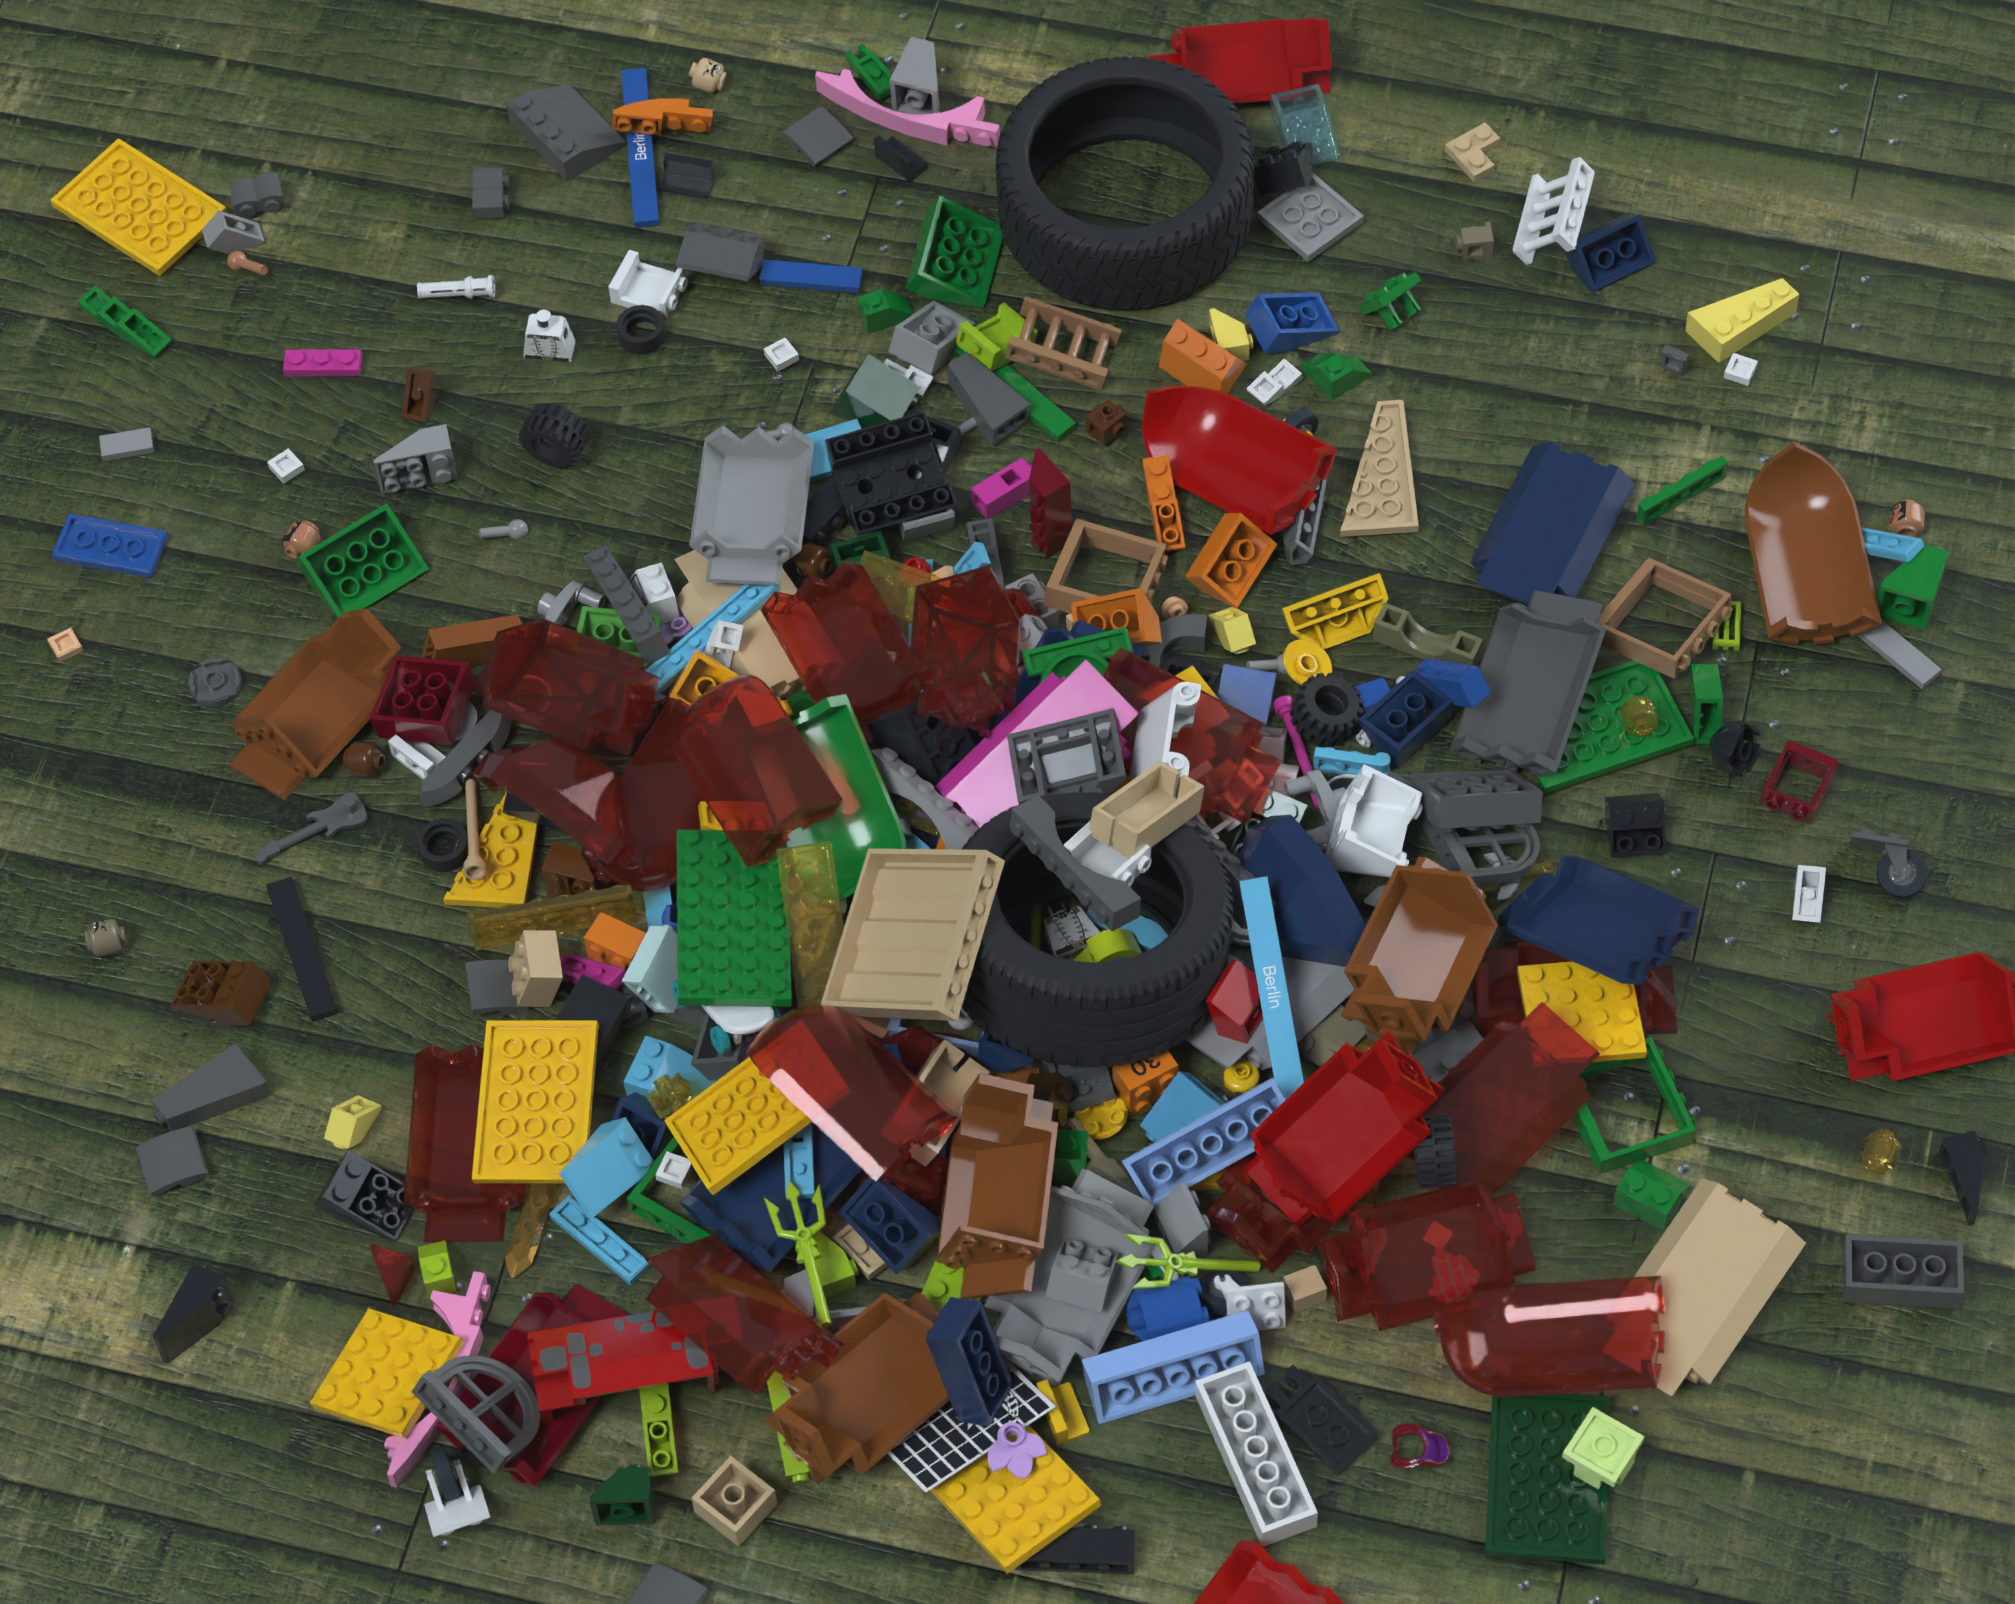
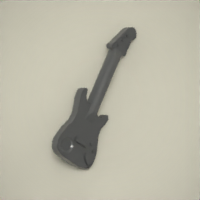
[256,792,368,865]

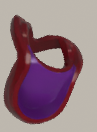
[1390,1423,1450,1469]

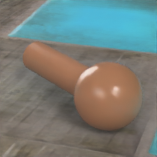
[227,251,268,275]

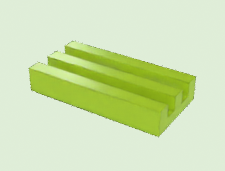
[1712,601,1741,651]

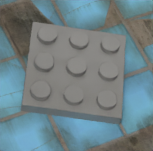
[1257,173,1364,262]

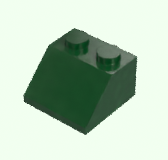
[589,1464,655,1526]

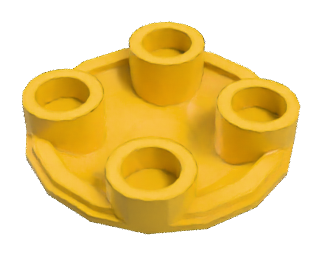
[1073,1093,1128,1140]

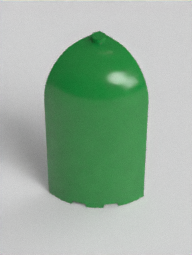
[739,694,906,902]

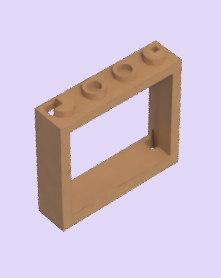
[1043,518,1169,614]
[1598,558,1733,679]

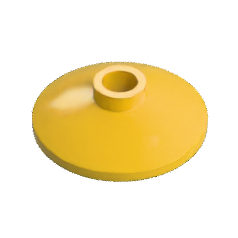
[1283,639,1332,685]

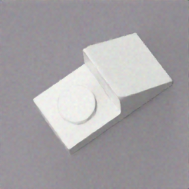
[1792,865,1826,923]

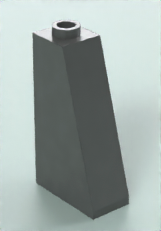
[947,352,1031,447]
[152,1044,271,1131]

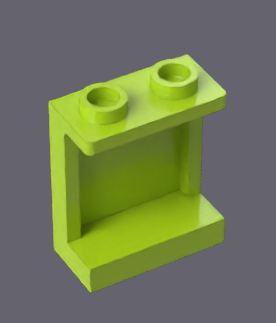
[956,303,1038,372]

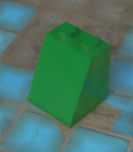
[1877,544,1949,631]

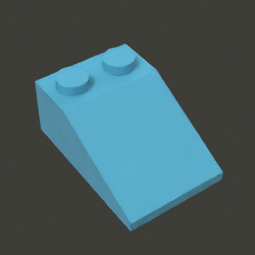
[624,1036,717,1113]
[559,1117,654,1219]

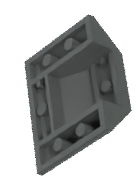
[1007,708,1126,804]

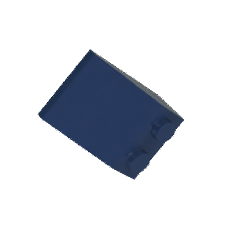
[838,1172,941,1274]

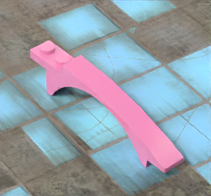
[815,69,1000,148]
[384,1271,491,1488]

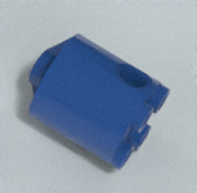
[1126,1276,1209,1341]

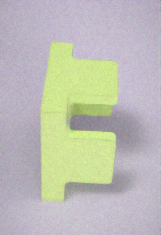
[1562,1407,1644,1489]

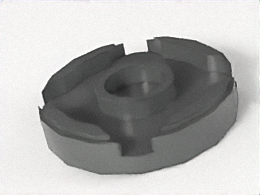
[188,658,242,707]

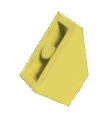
[1209,308,1253,361]
[1208,606,1256,654]
[324,1095,382,1149]

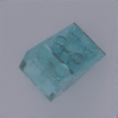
[1271,84,1340,165]

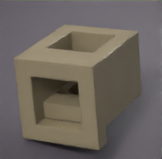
[1455,222,1494,260]

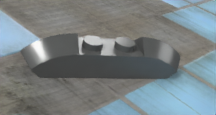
[1283,479,1327,565]
[420,709,512,807]

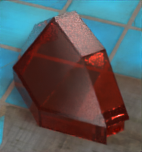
[472,737,635,875]

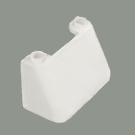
[1128,682,1201,798]
[1325,765,1423,877]

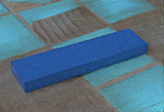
[759,259,863,293]

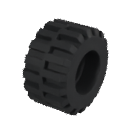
[518,403,590,469]
[1290,673,1363,747]
[1414,1114,1458,1189]

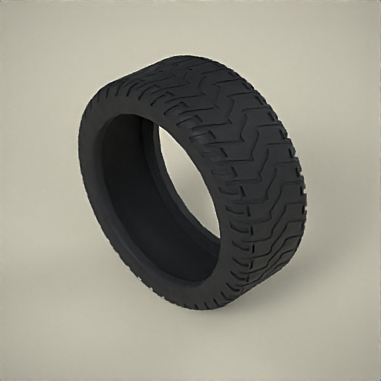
[995,56,1254,310]

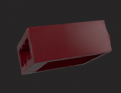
[1760,740,1839,824]

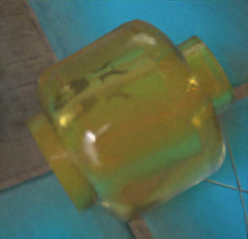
[1620,696,1658,736]
[1860,1129,1902,1173]

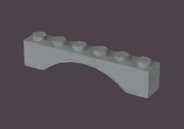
[870,748,978,850]

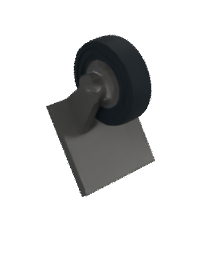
[1848,829,1927,898]

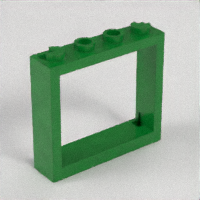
[1555,1037,1698,1175]
[627,1137,734,1265]

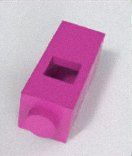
[971,458,1032,519]

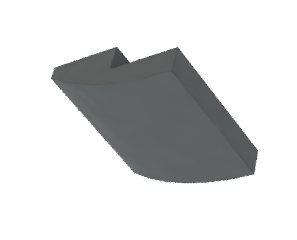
[782,106,853,167]
[465,960,529,1016]
[1048,1063,1116,1114]
[136,1126,208,1197]
[628,1562,709,1604]

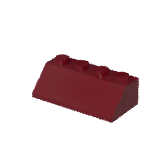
[1028,448,1072,558]

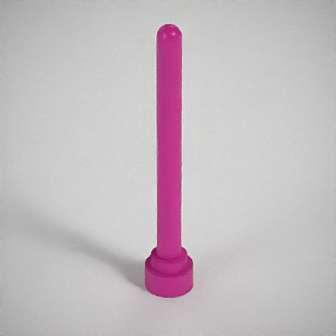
[1273,695,1320,810]

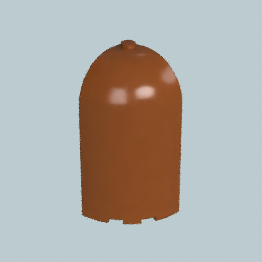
[1745,442,1882,645]

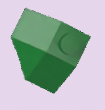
[1300,353,1372,401]

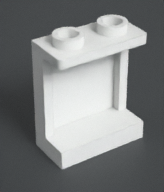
[609,250,688,319]
[1063,820,1152,887]

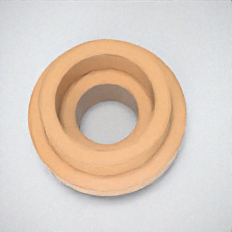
[1162,596,1188,620]

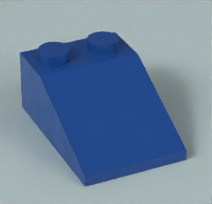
[1244,292,1339,353]

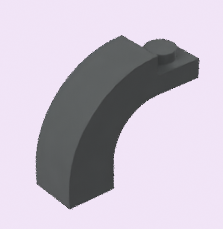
[1139,614,1207,686]

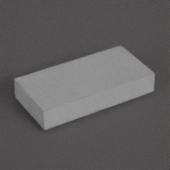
[99,427,154,461]

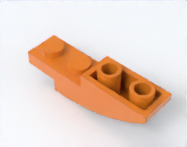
[611,98,713,135]
[1142,455,1186,552]

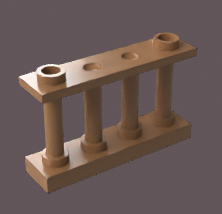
[1004,296,1122,391]

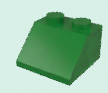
[1613,1159,1691,1231]

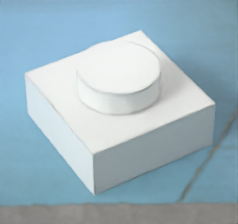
[764,338,799,372]
[1724,353,1758,386]
[267,449,304,484]
[655,1151,693,1189]

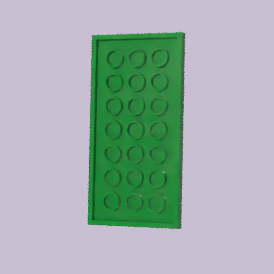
[676,830,792,1007]

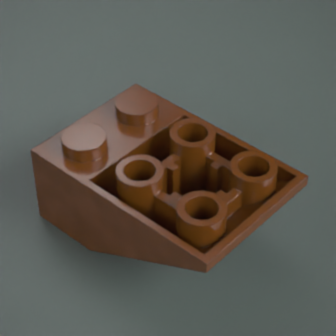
[170,961,272,1026]

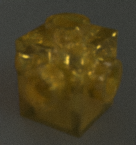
[645,1072,693,1119]

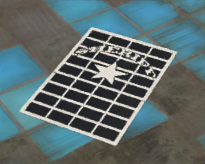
[887,1357,1056,1493]

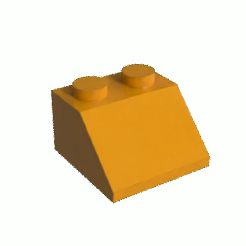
[669,648,743,724]

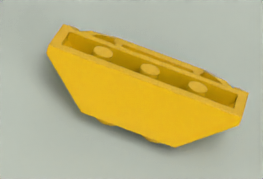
[1282,573,1389,649]

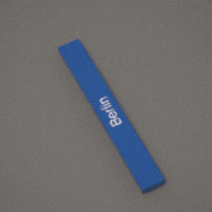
[621,68,659,228]

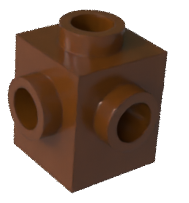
[1086,399,1126,446]

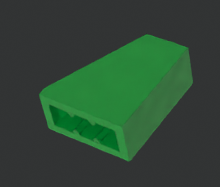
[1689,664,1723,744]

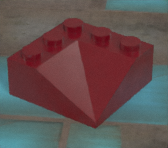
[369,655,477,745]

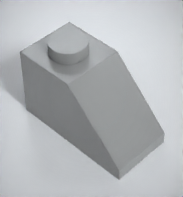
[202,210,265,254]

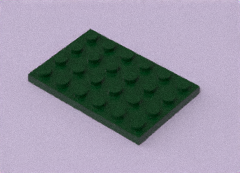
[1485,1388,1610,1565]

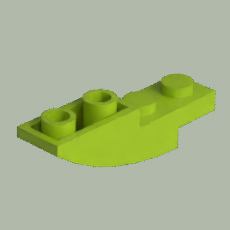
[639,1384,679,1477]

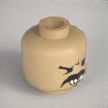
[689,58,727,94]

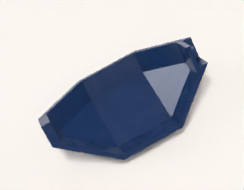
[1238,815,1366,967]

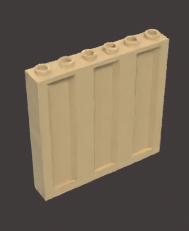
[821,849,1005,1021]

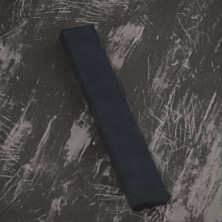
[266,876,338,1022]

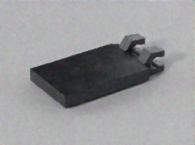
[1264,1364,1379,1477]

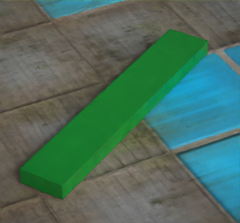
[953,345,1076,442]

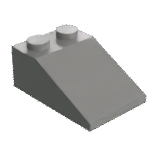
[888,300,976,375]

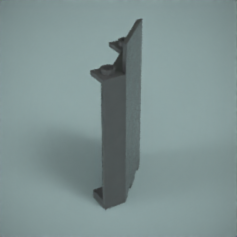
[1450,590,1606,777]

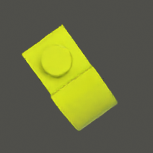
[1073,928,1142,963]

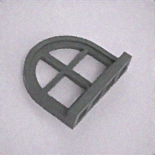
[1421,812,1540,884]
[412,1355,540,1474]

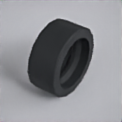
[616,305,666,354]
[416,818,468,872]

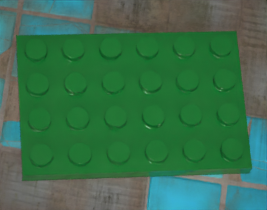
[1535,660,1694,794]

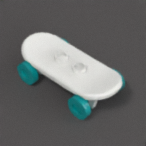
[671,980,783,1054]

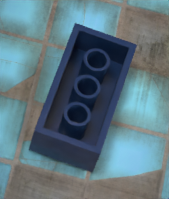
[925,1297,1013,1426]

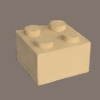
[508,930,563,1007]
[692,1456,777,1547]

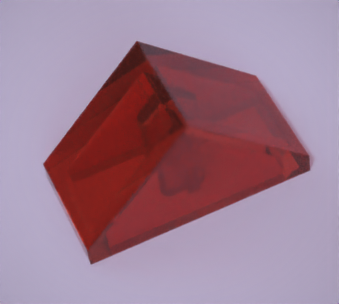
[369,1244,415,1305]

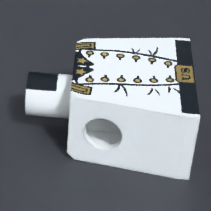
[523,310,576,362]
[1044,901,1100,961]

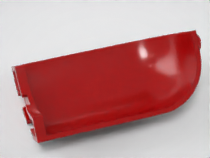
[1142,386,1337,535]

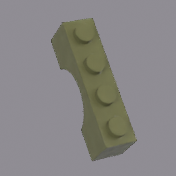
[1373,603,1483,666]

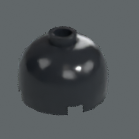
[1709,721,1760,777]

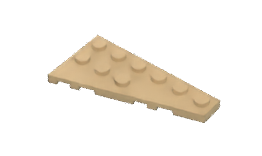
[1340,400,1419,537]

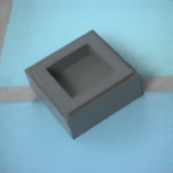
[1660,344,1689,376]

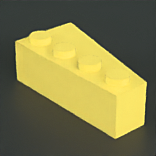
[1685,278,1799,363]

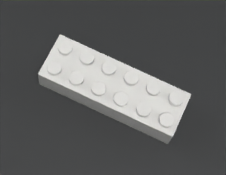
[1195,1361,1318,1547]

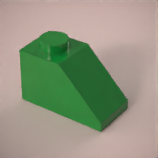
[857,289,914,334]

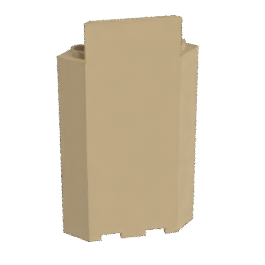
[675,550,848,699]
[1602,1178,1806,1396]

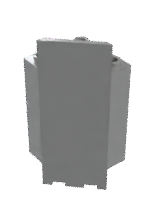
[984,1168,1156,1387]

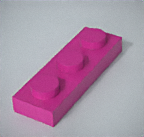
[283,349,362,376]
[560,953,626,990]

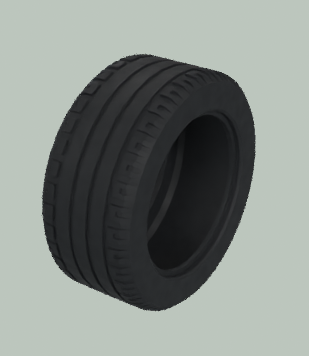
[962,792,1234,1068]

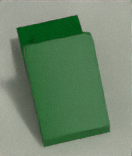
[1052,1129,1088,1187]

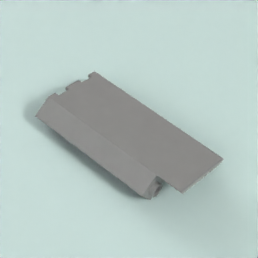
[689,425,814,585]
[1186,955,1354,1070]

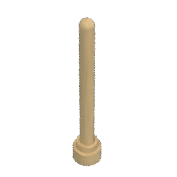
[463,779,486,880]

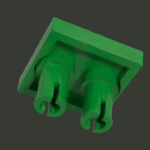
[1357,272,1422,331]

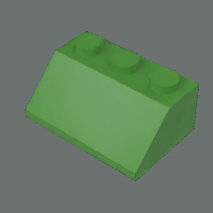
[572,606,661,674]

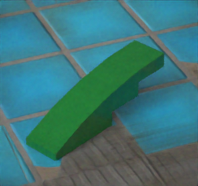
[77,285,172,358]

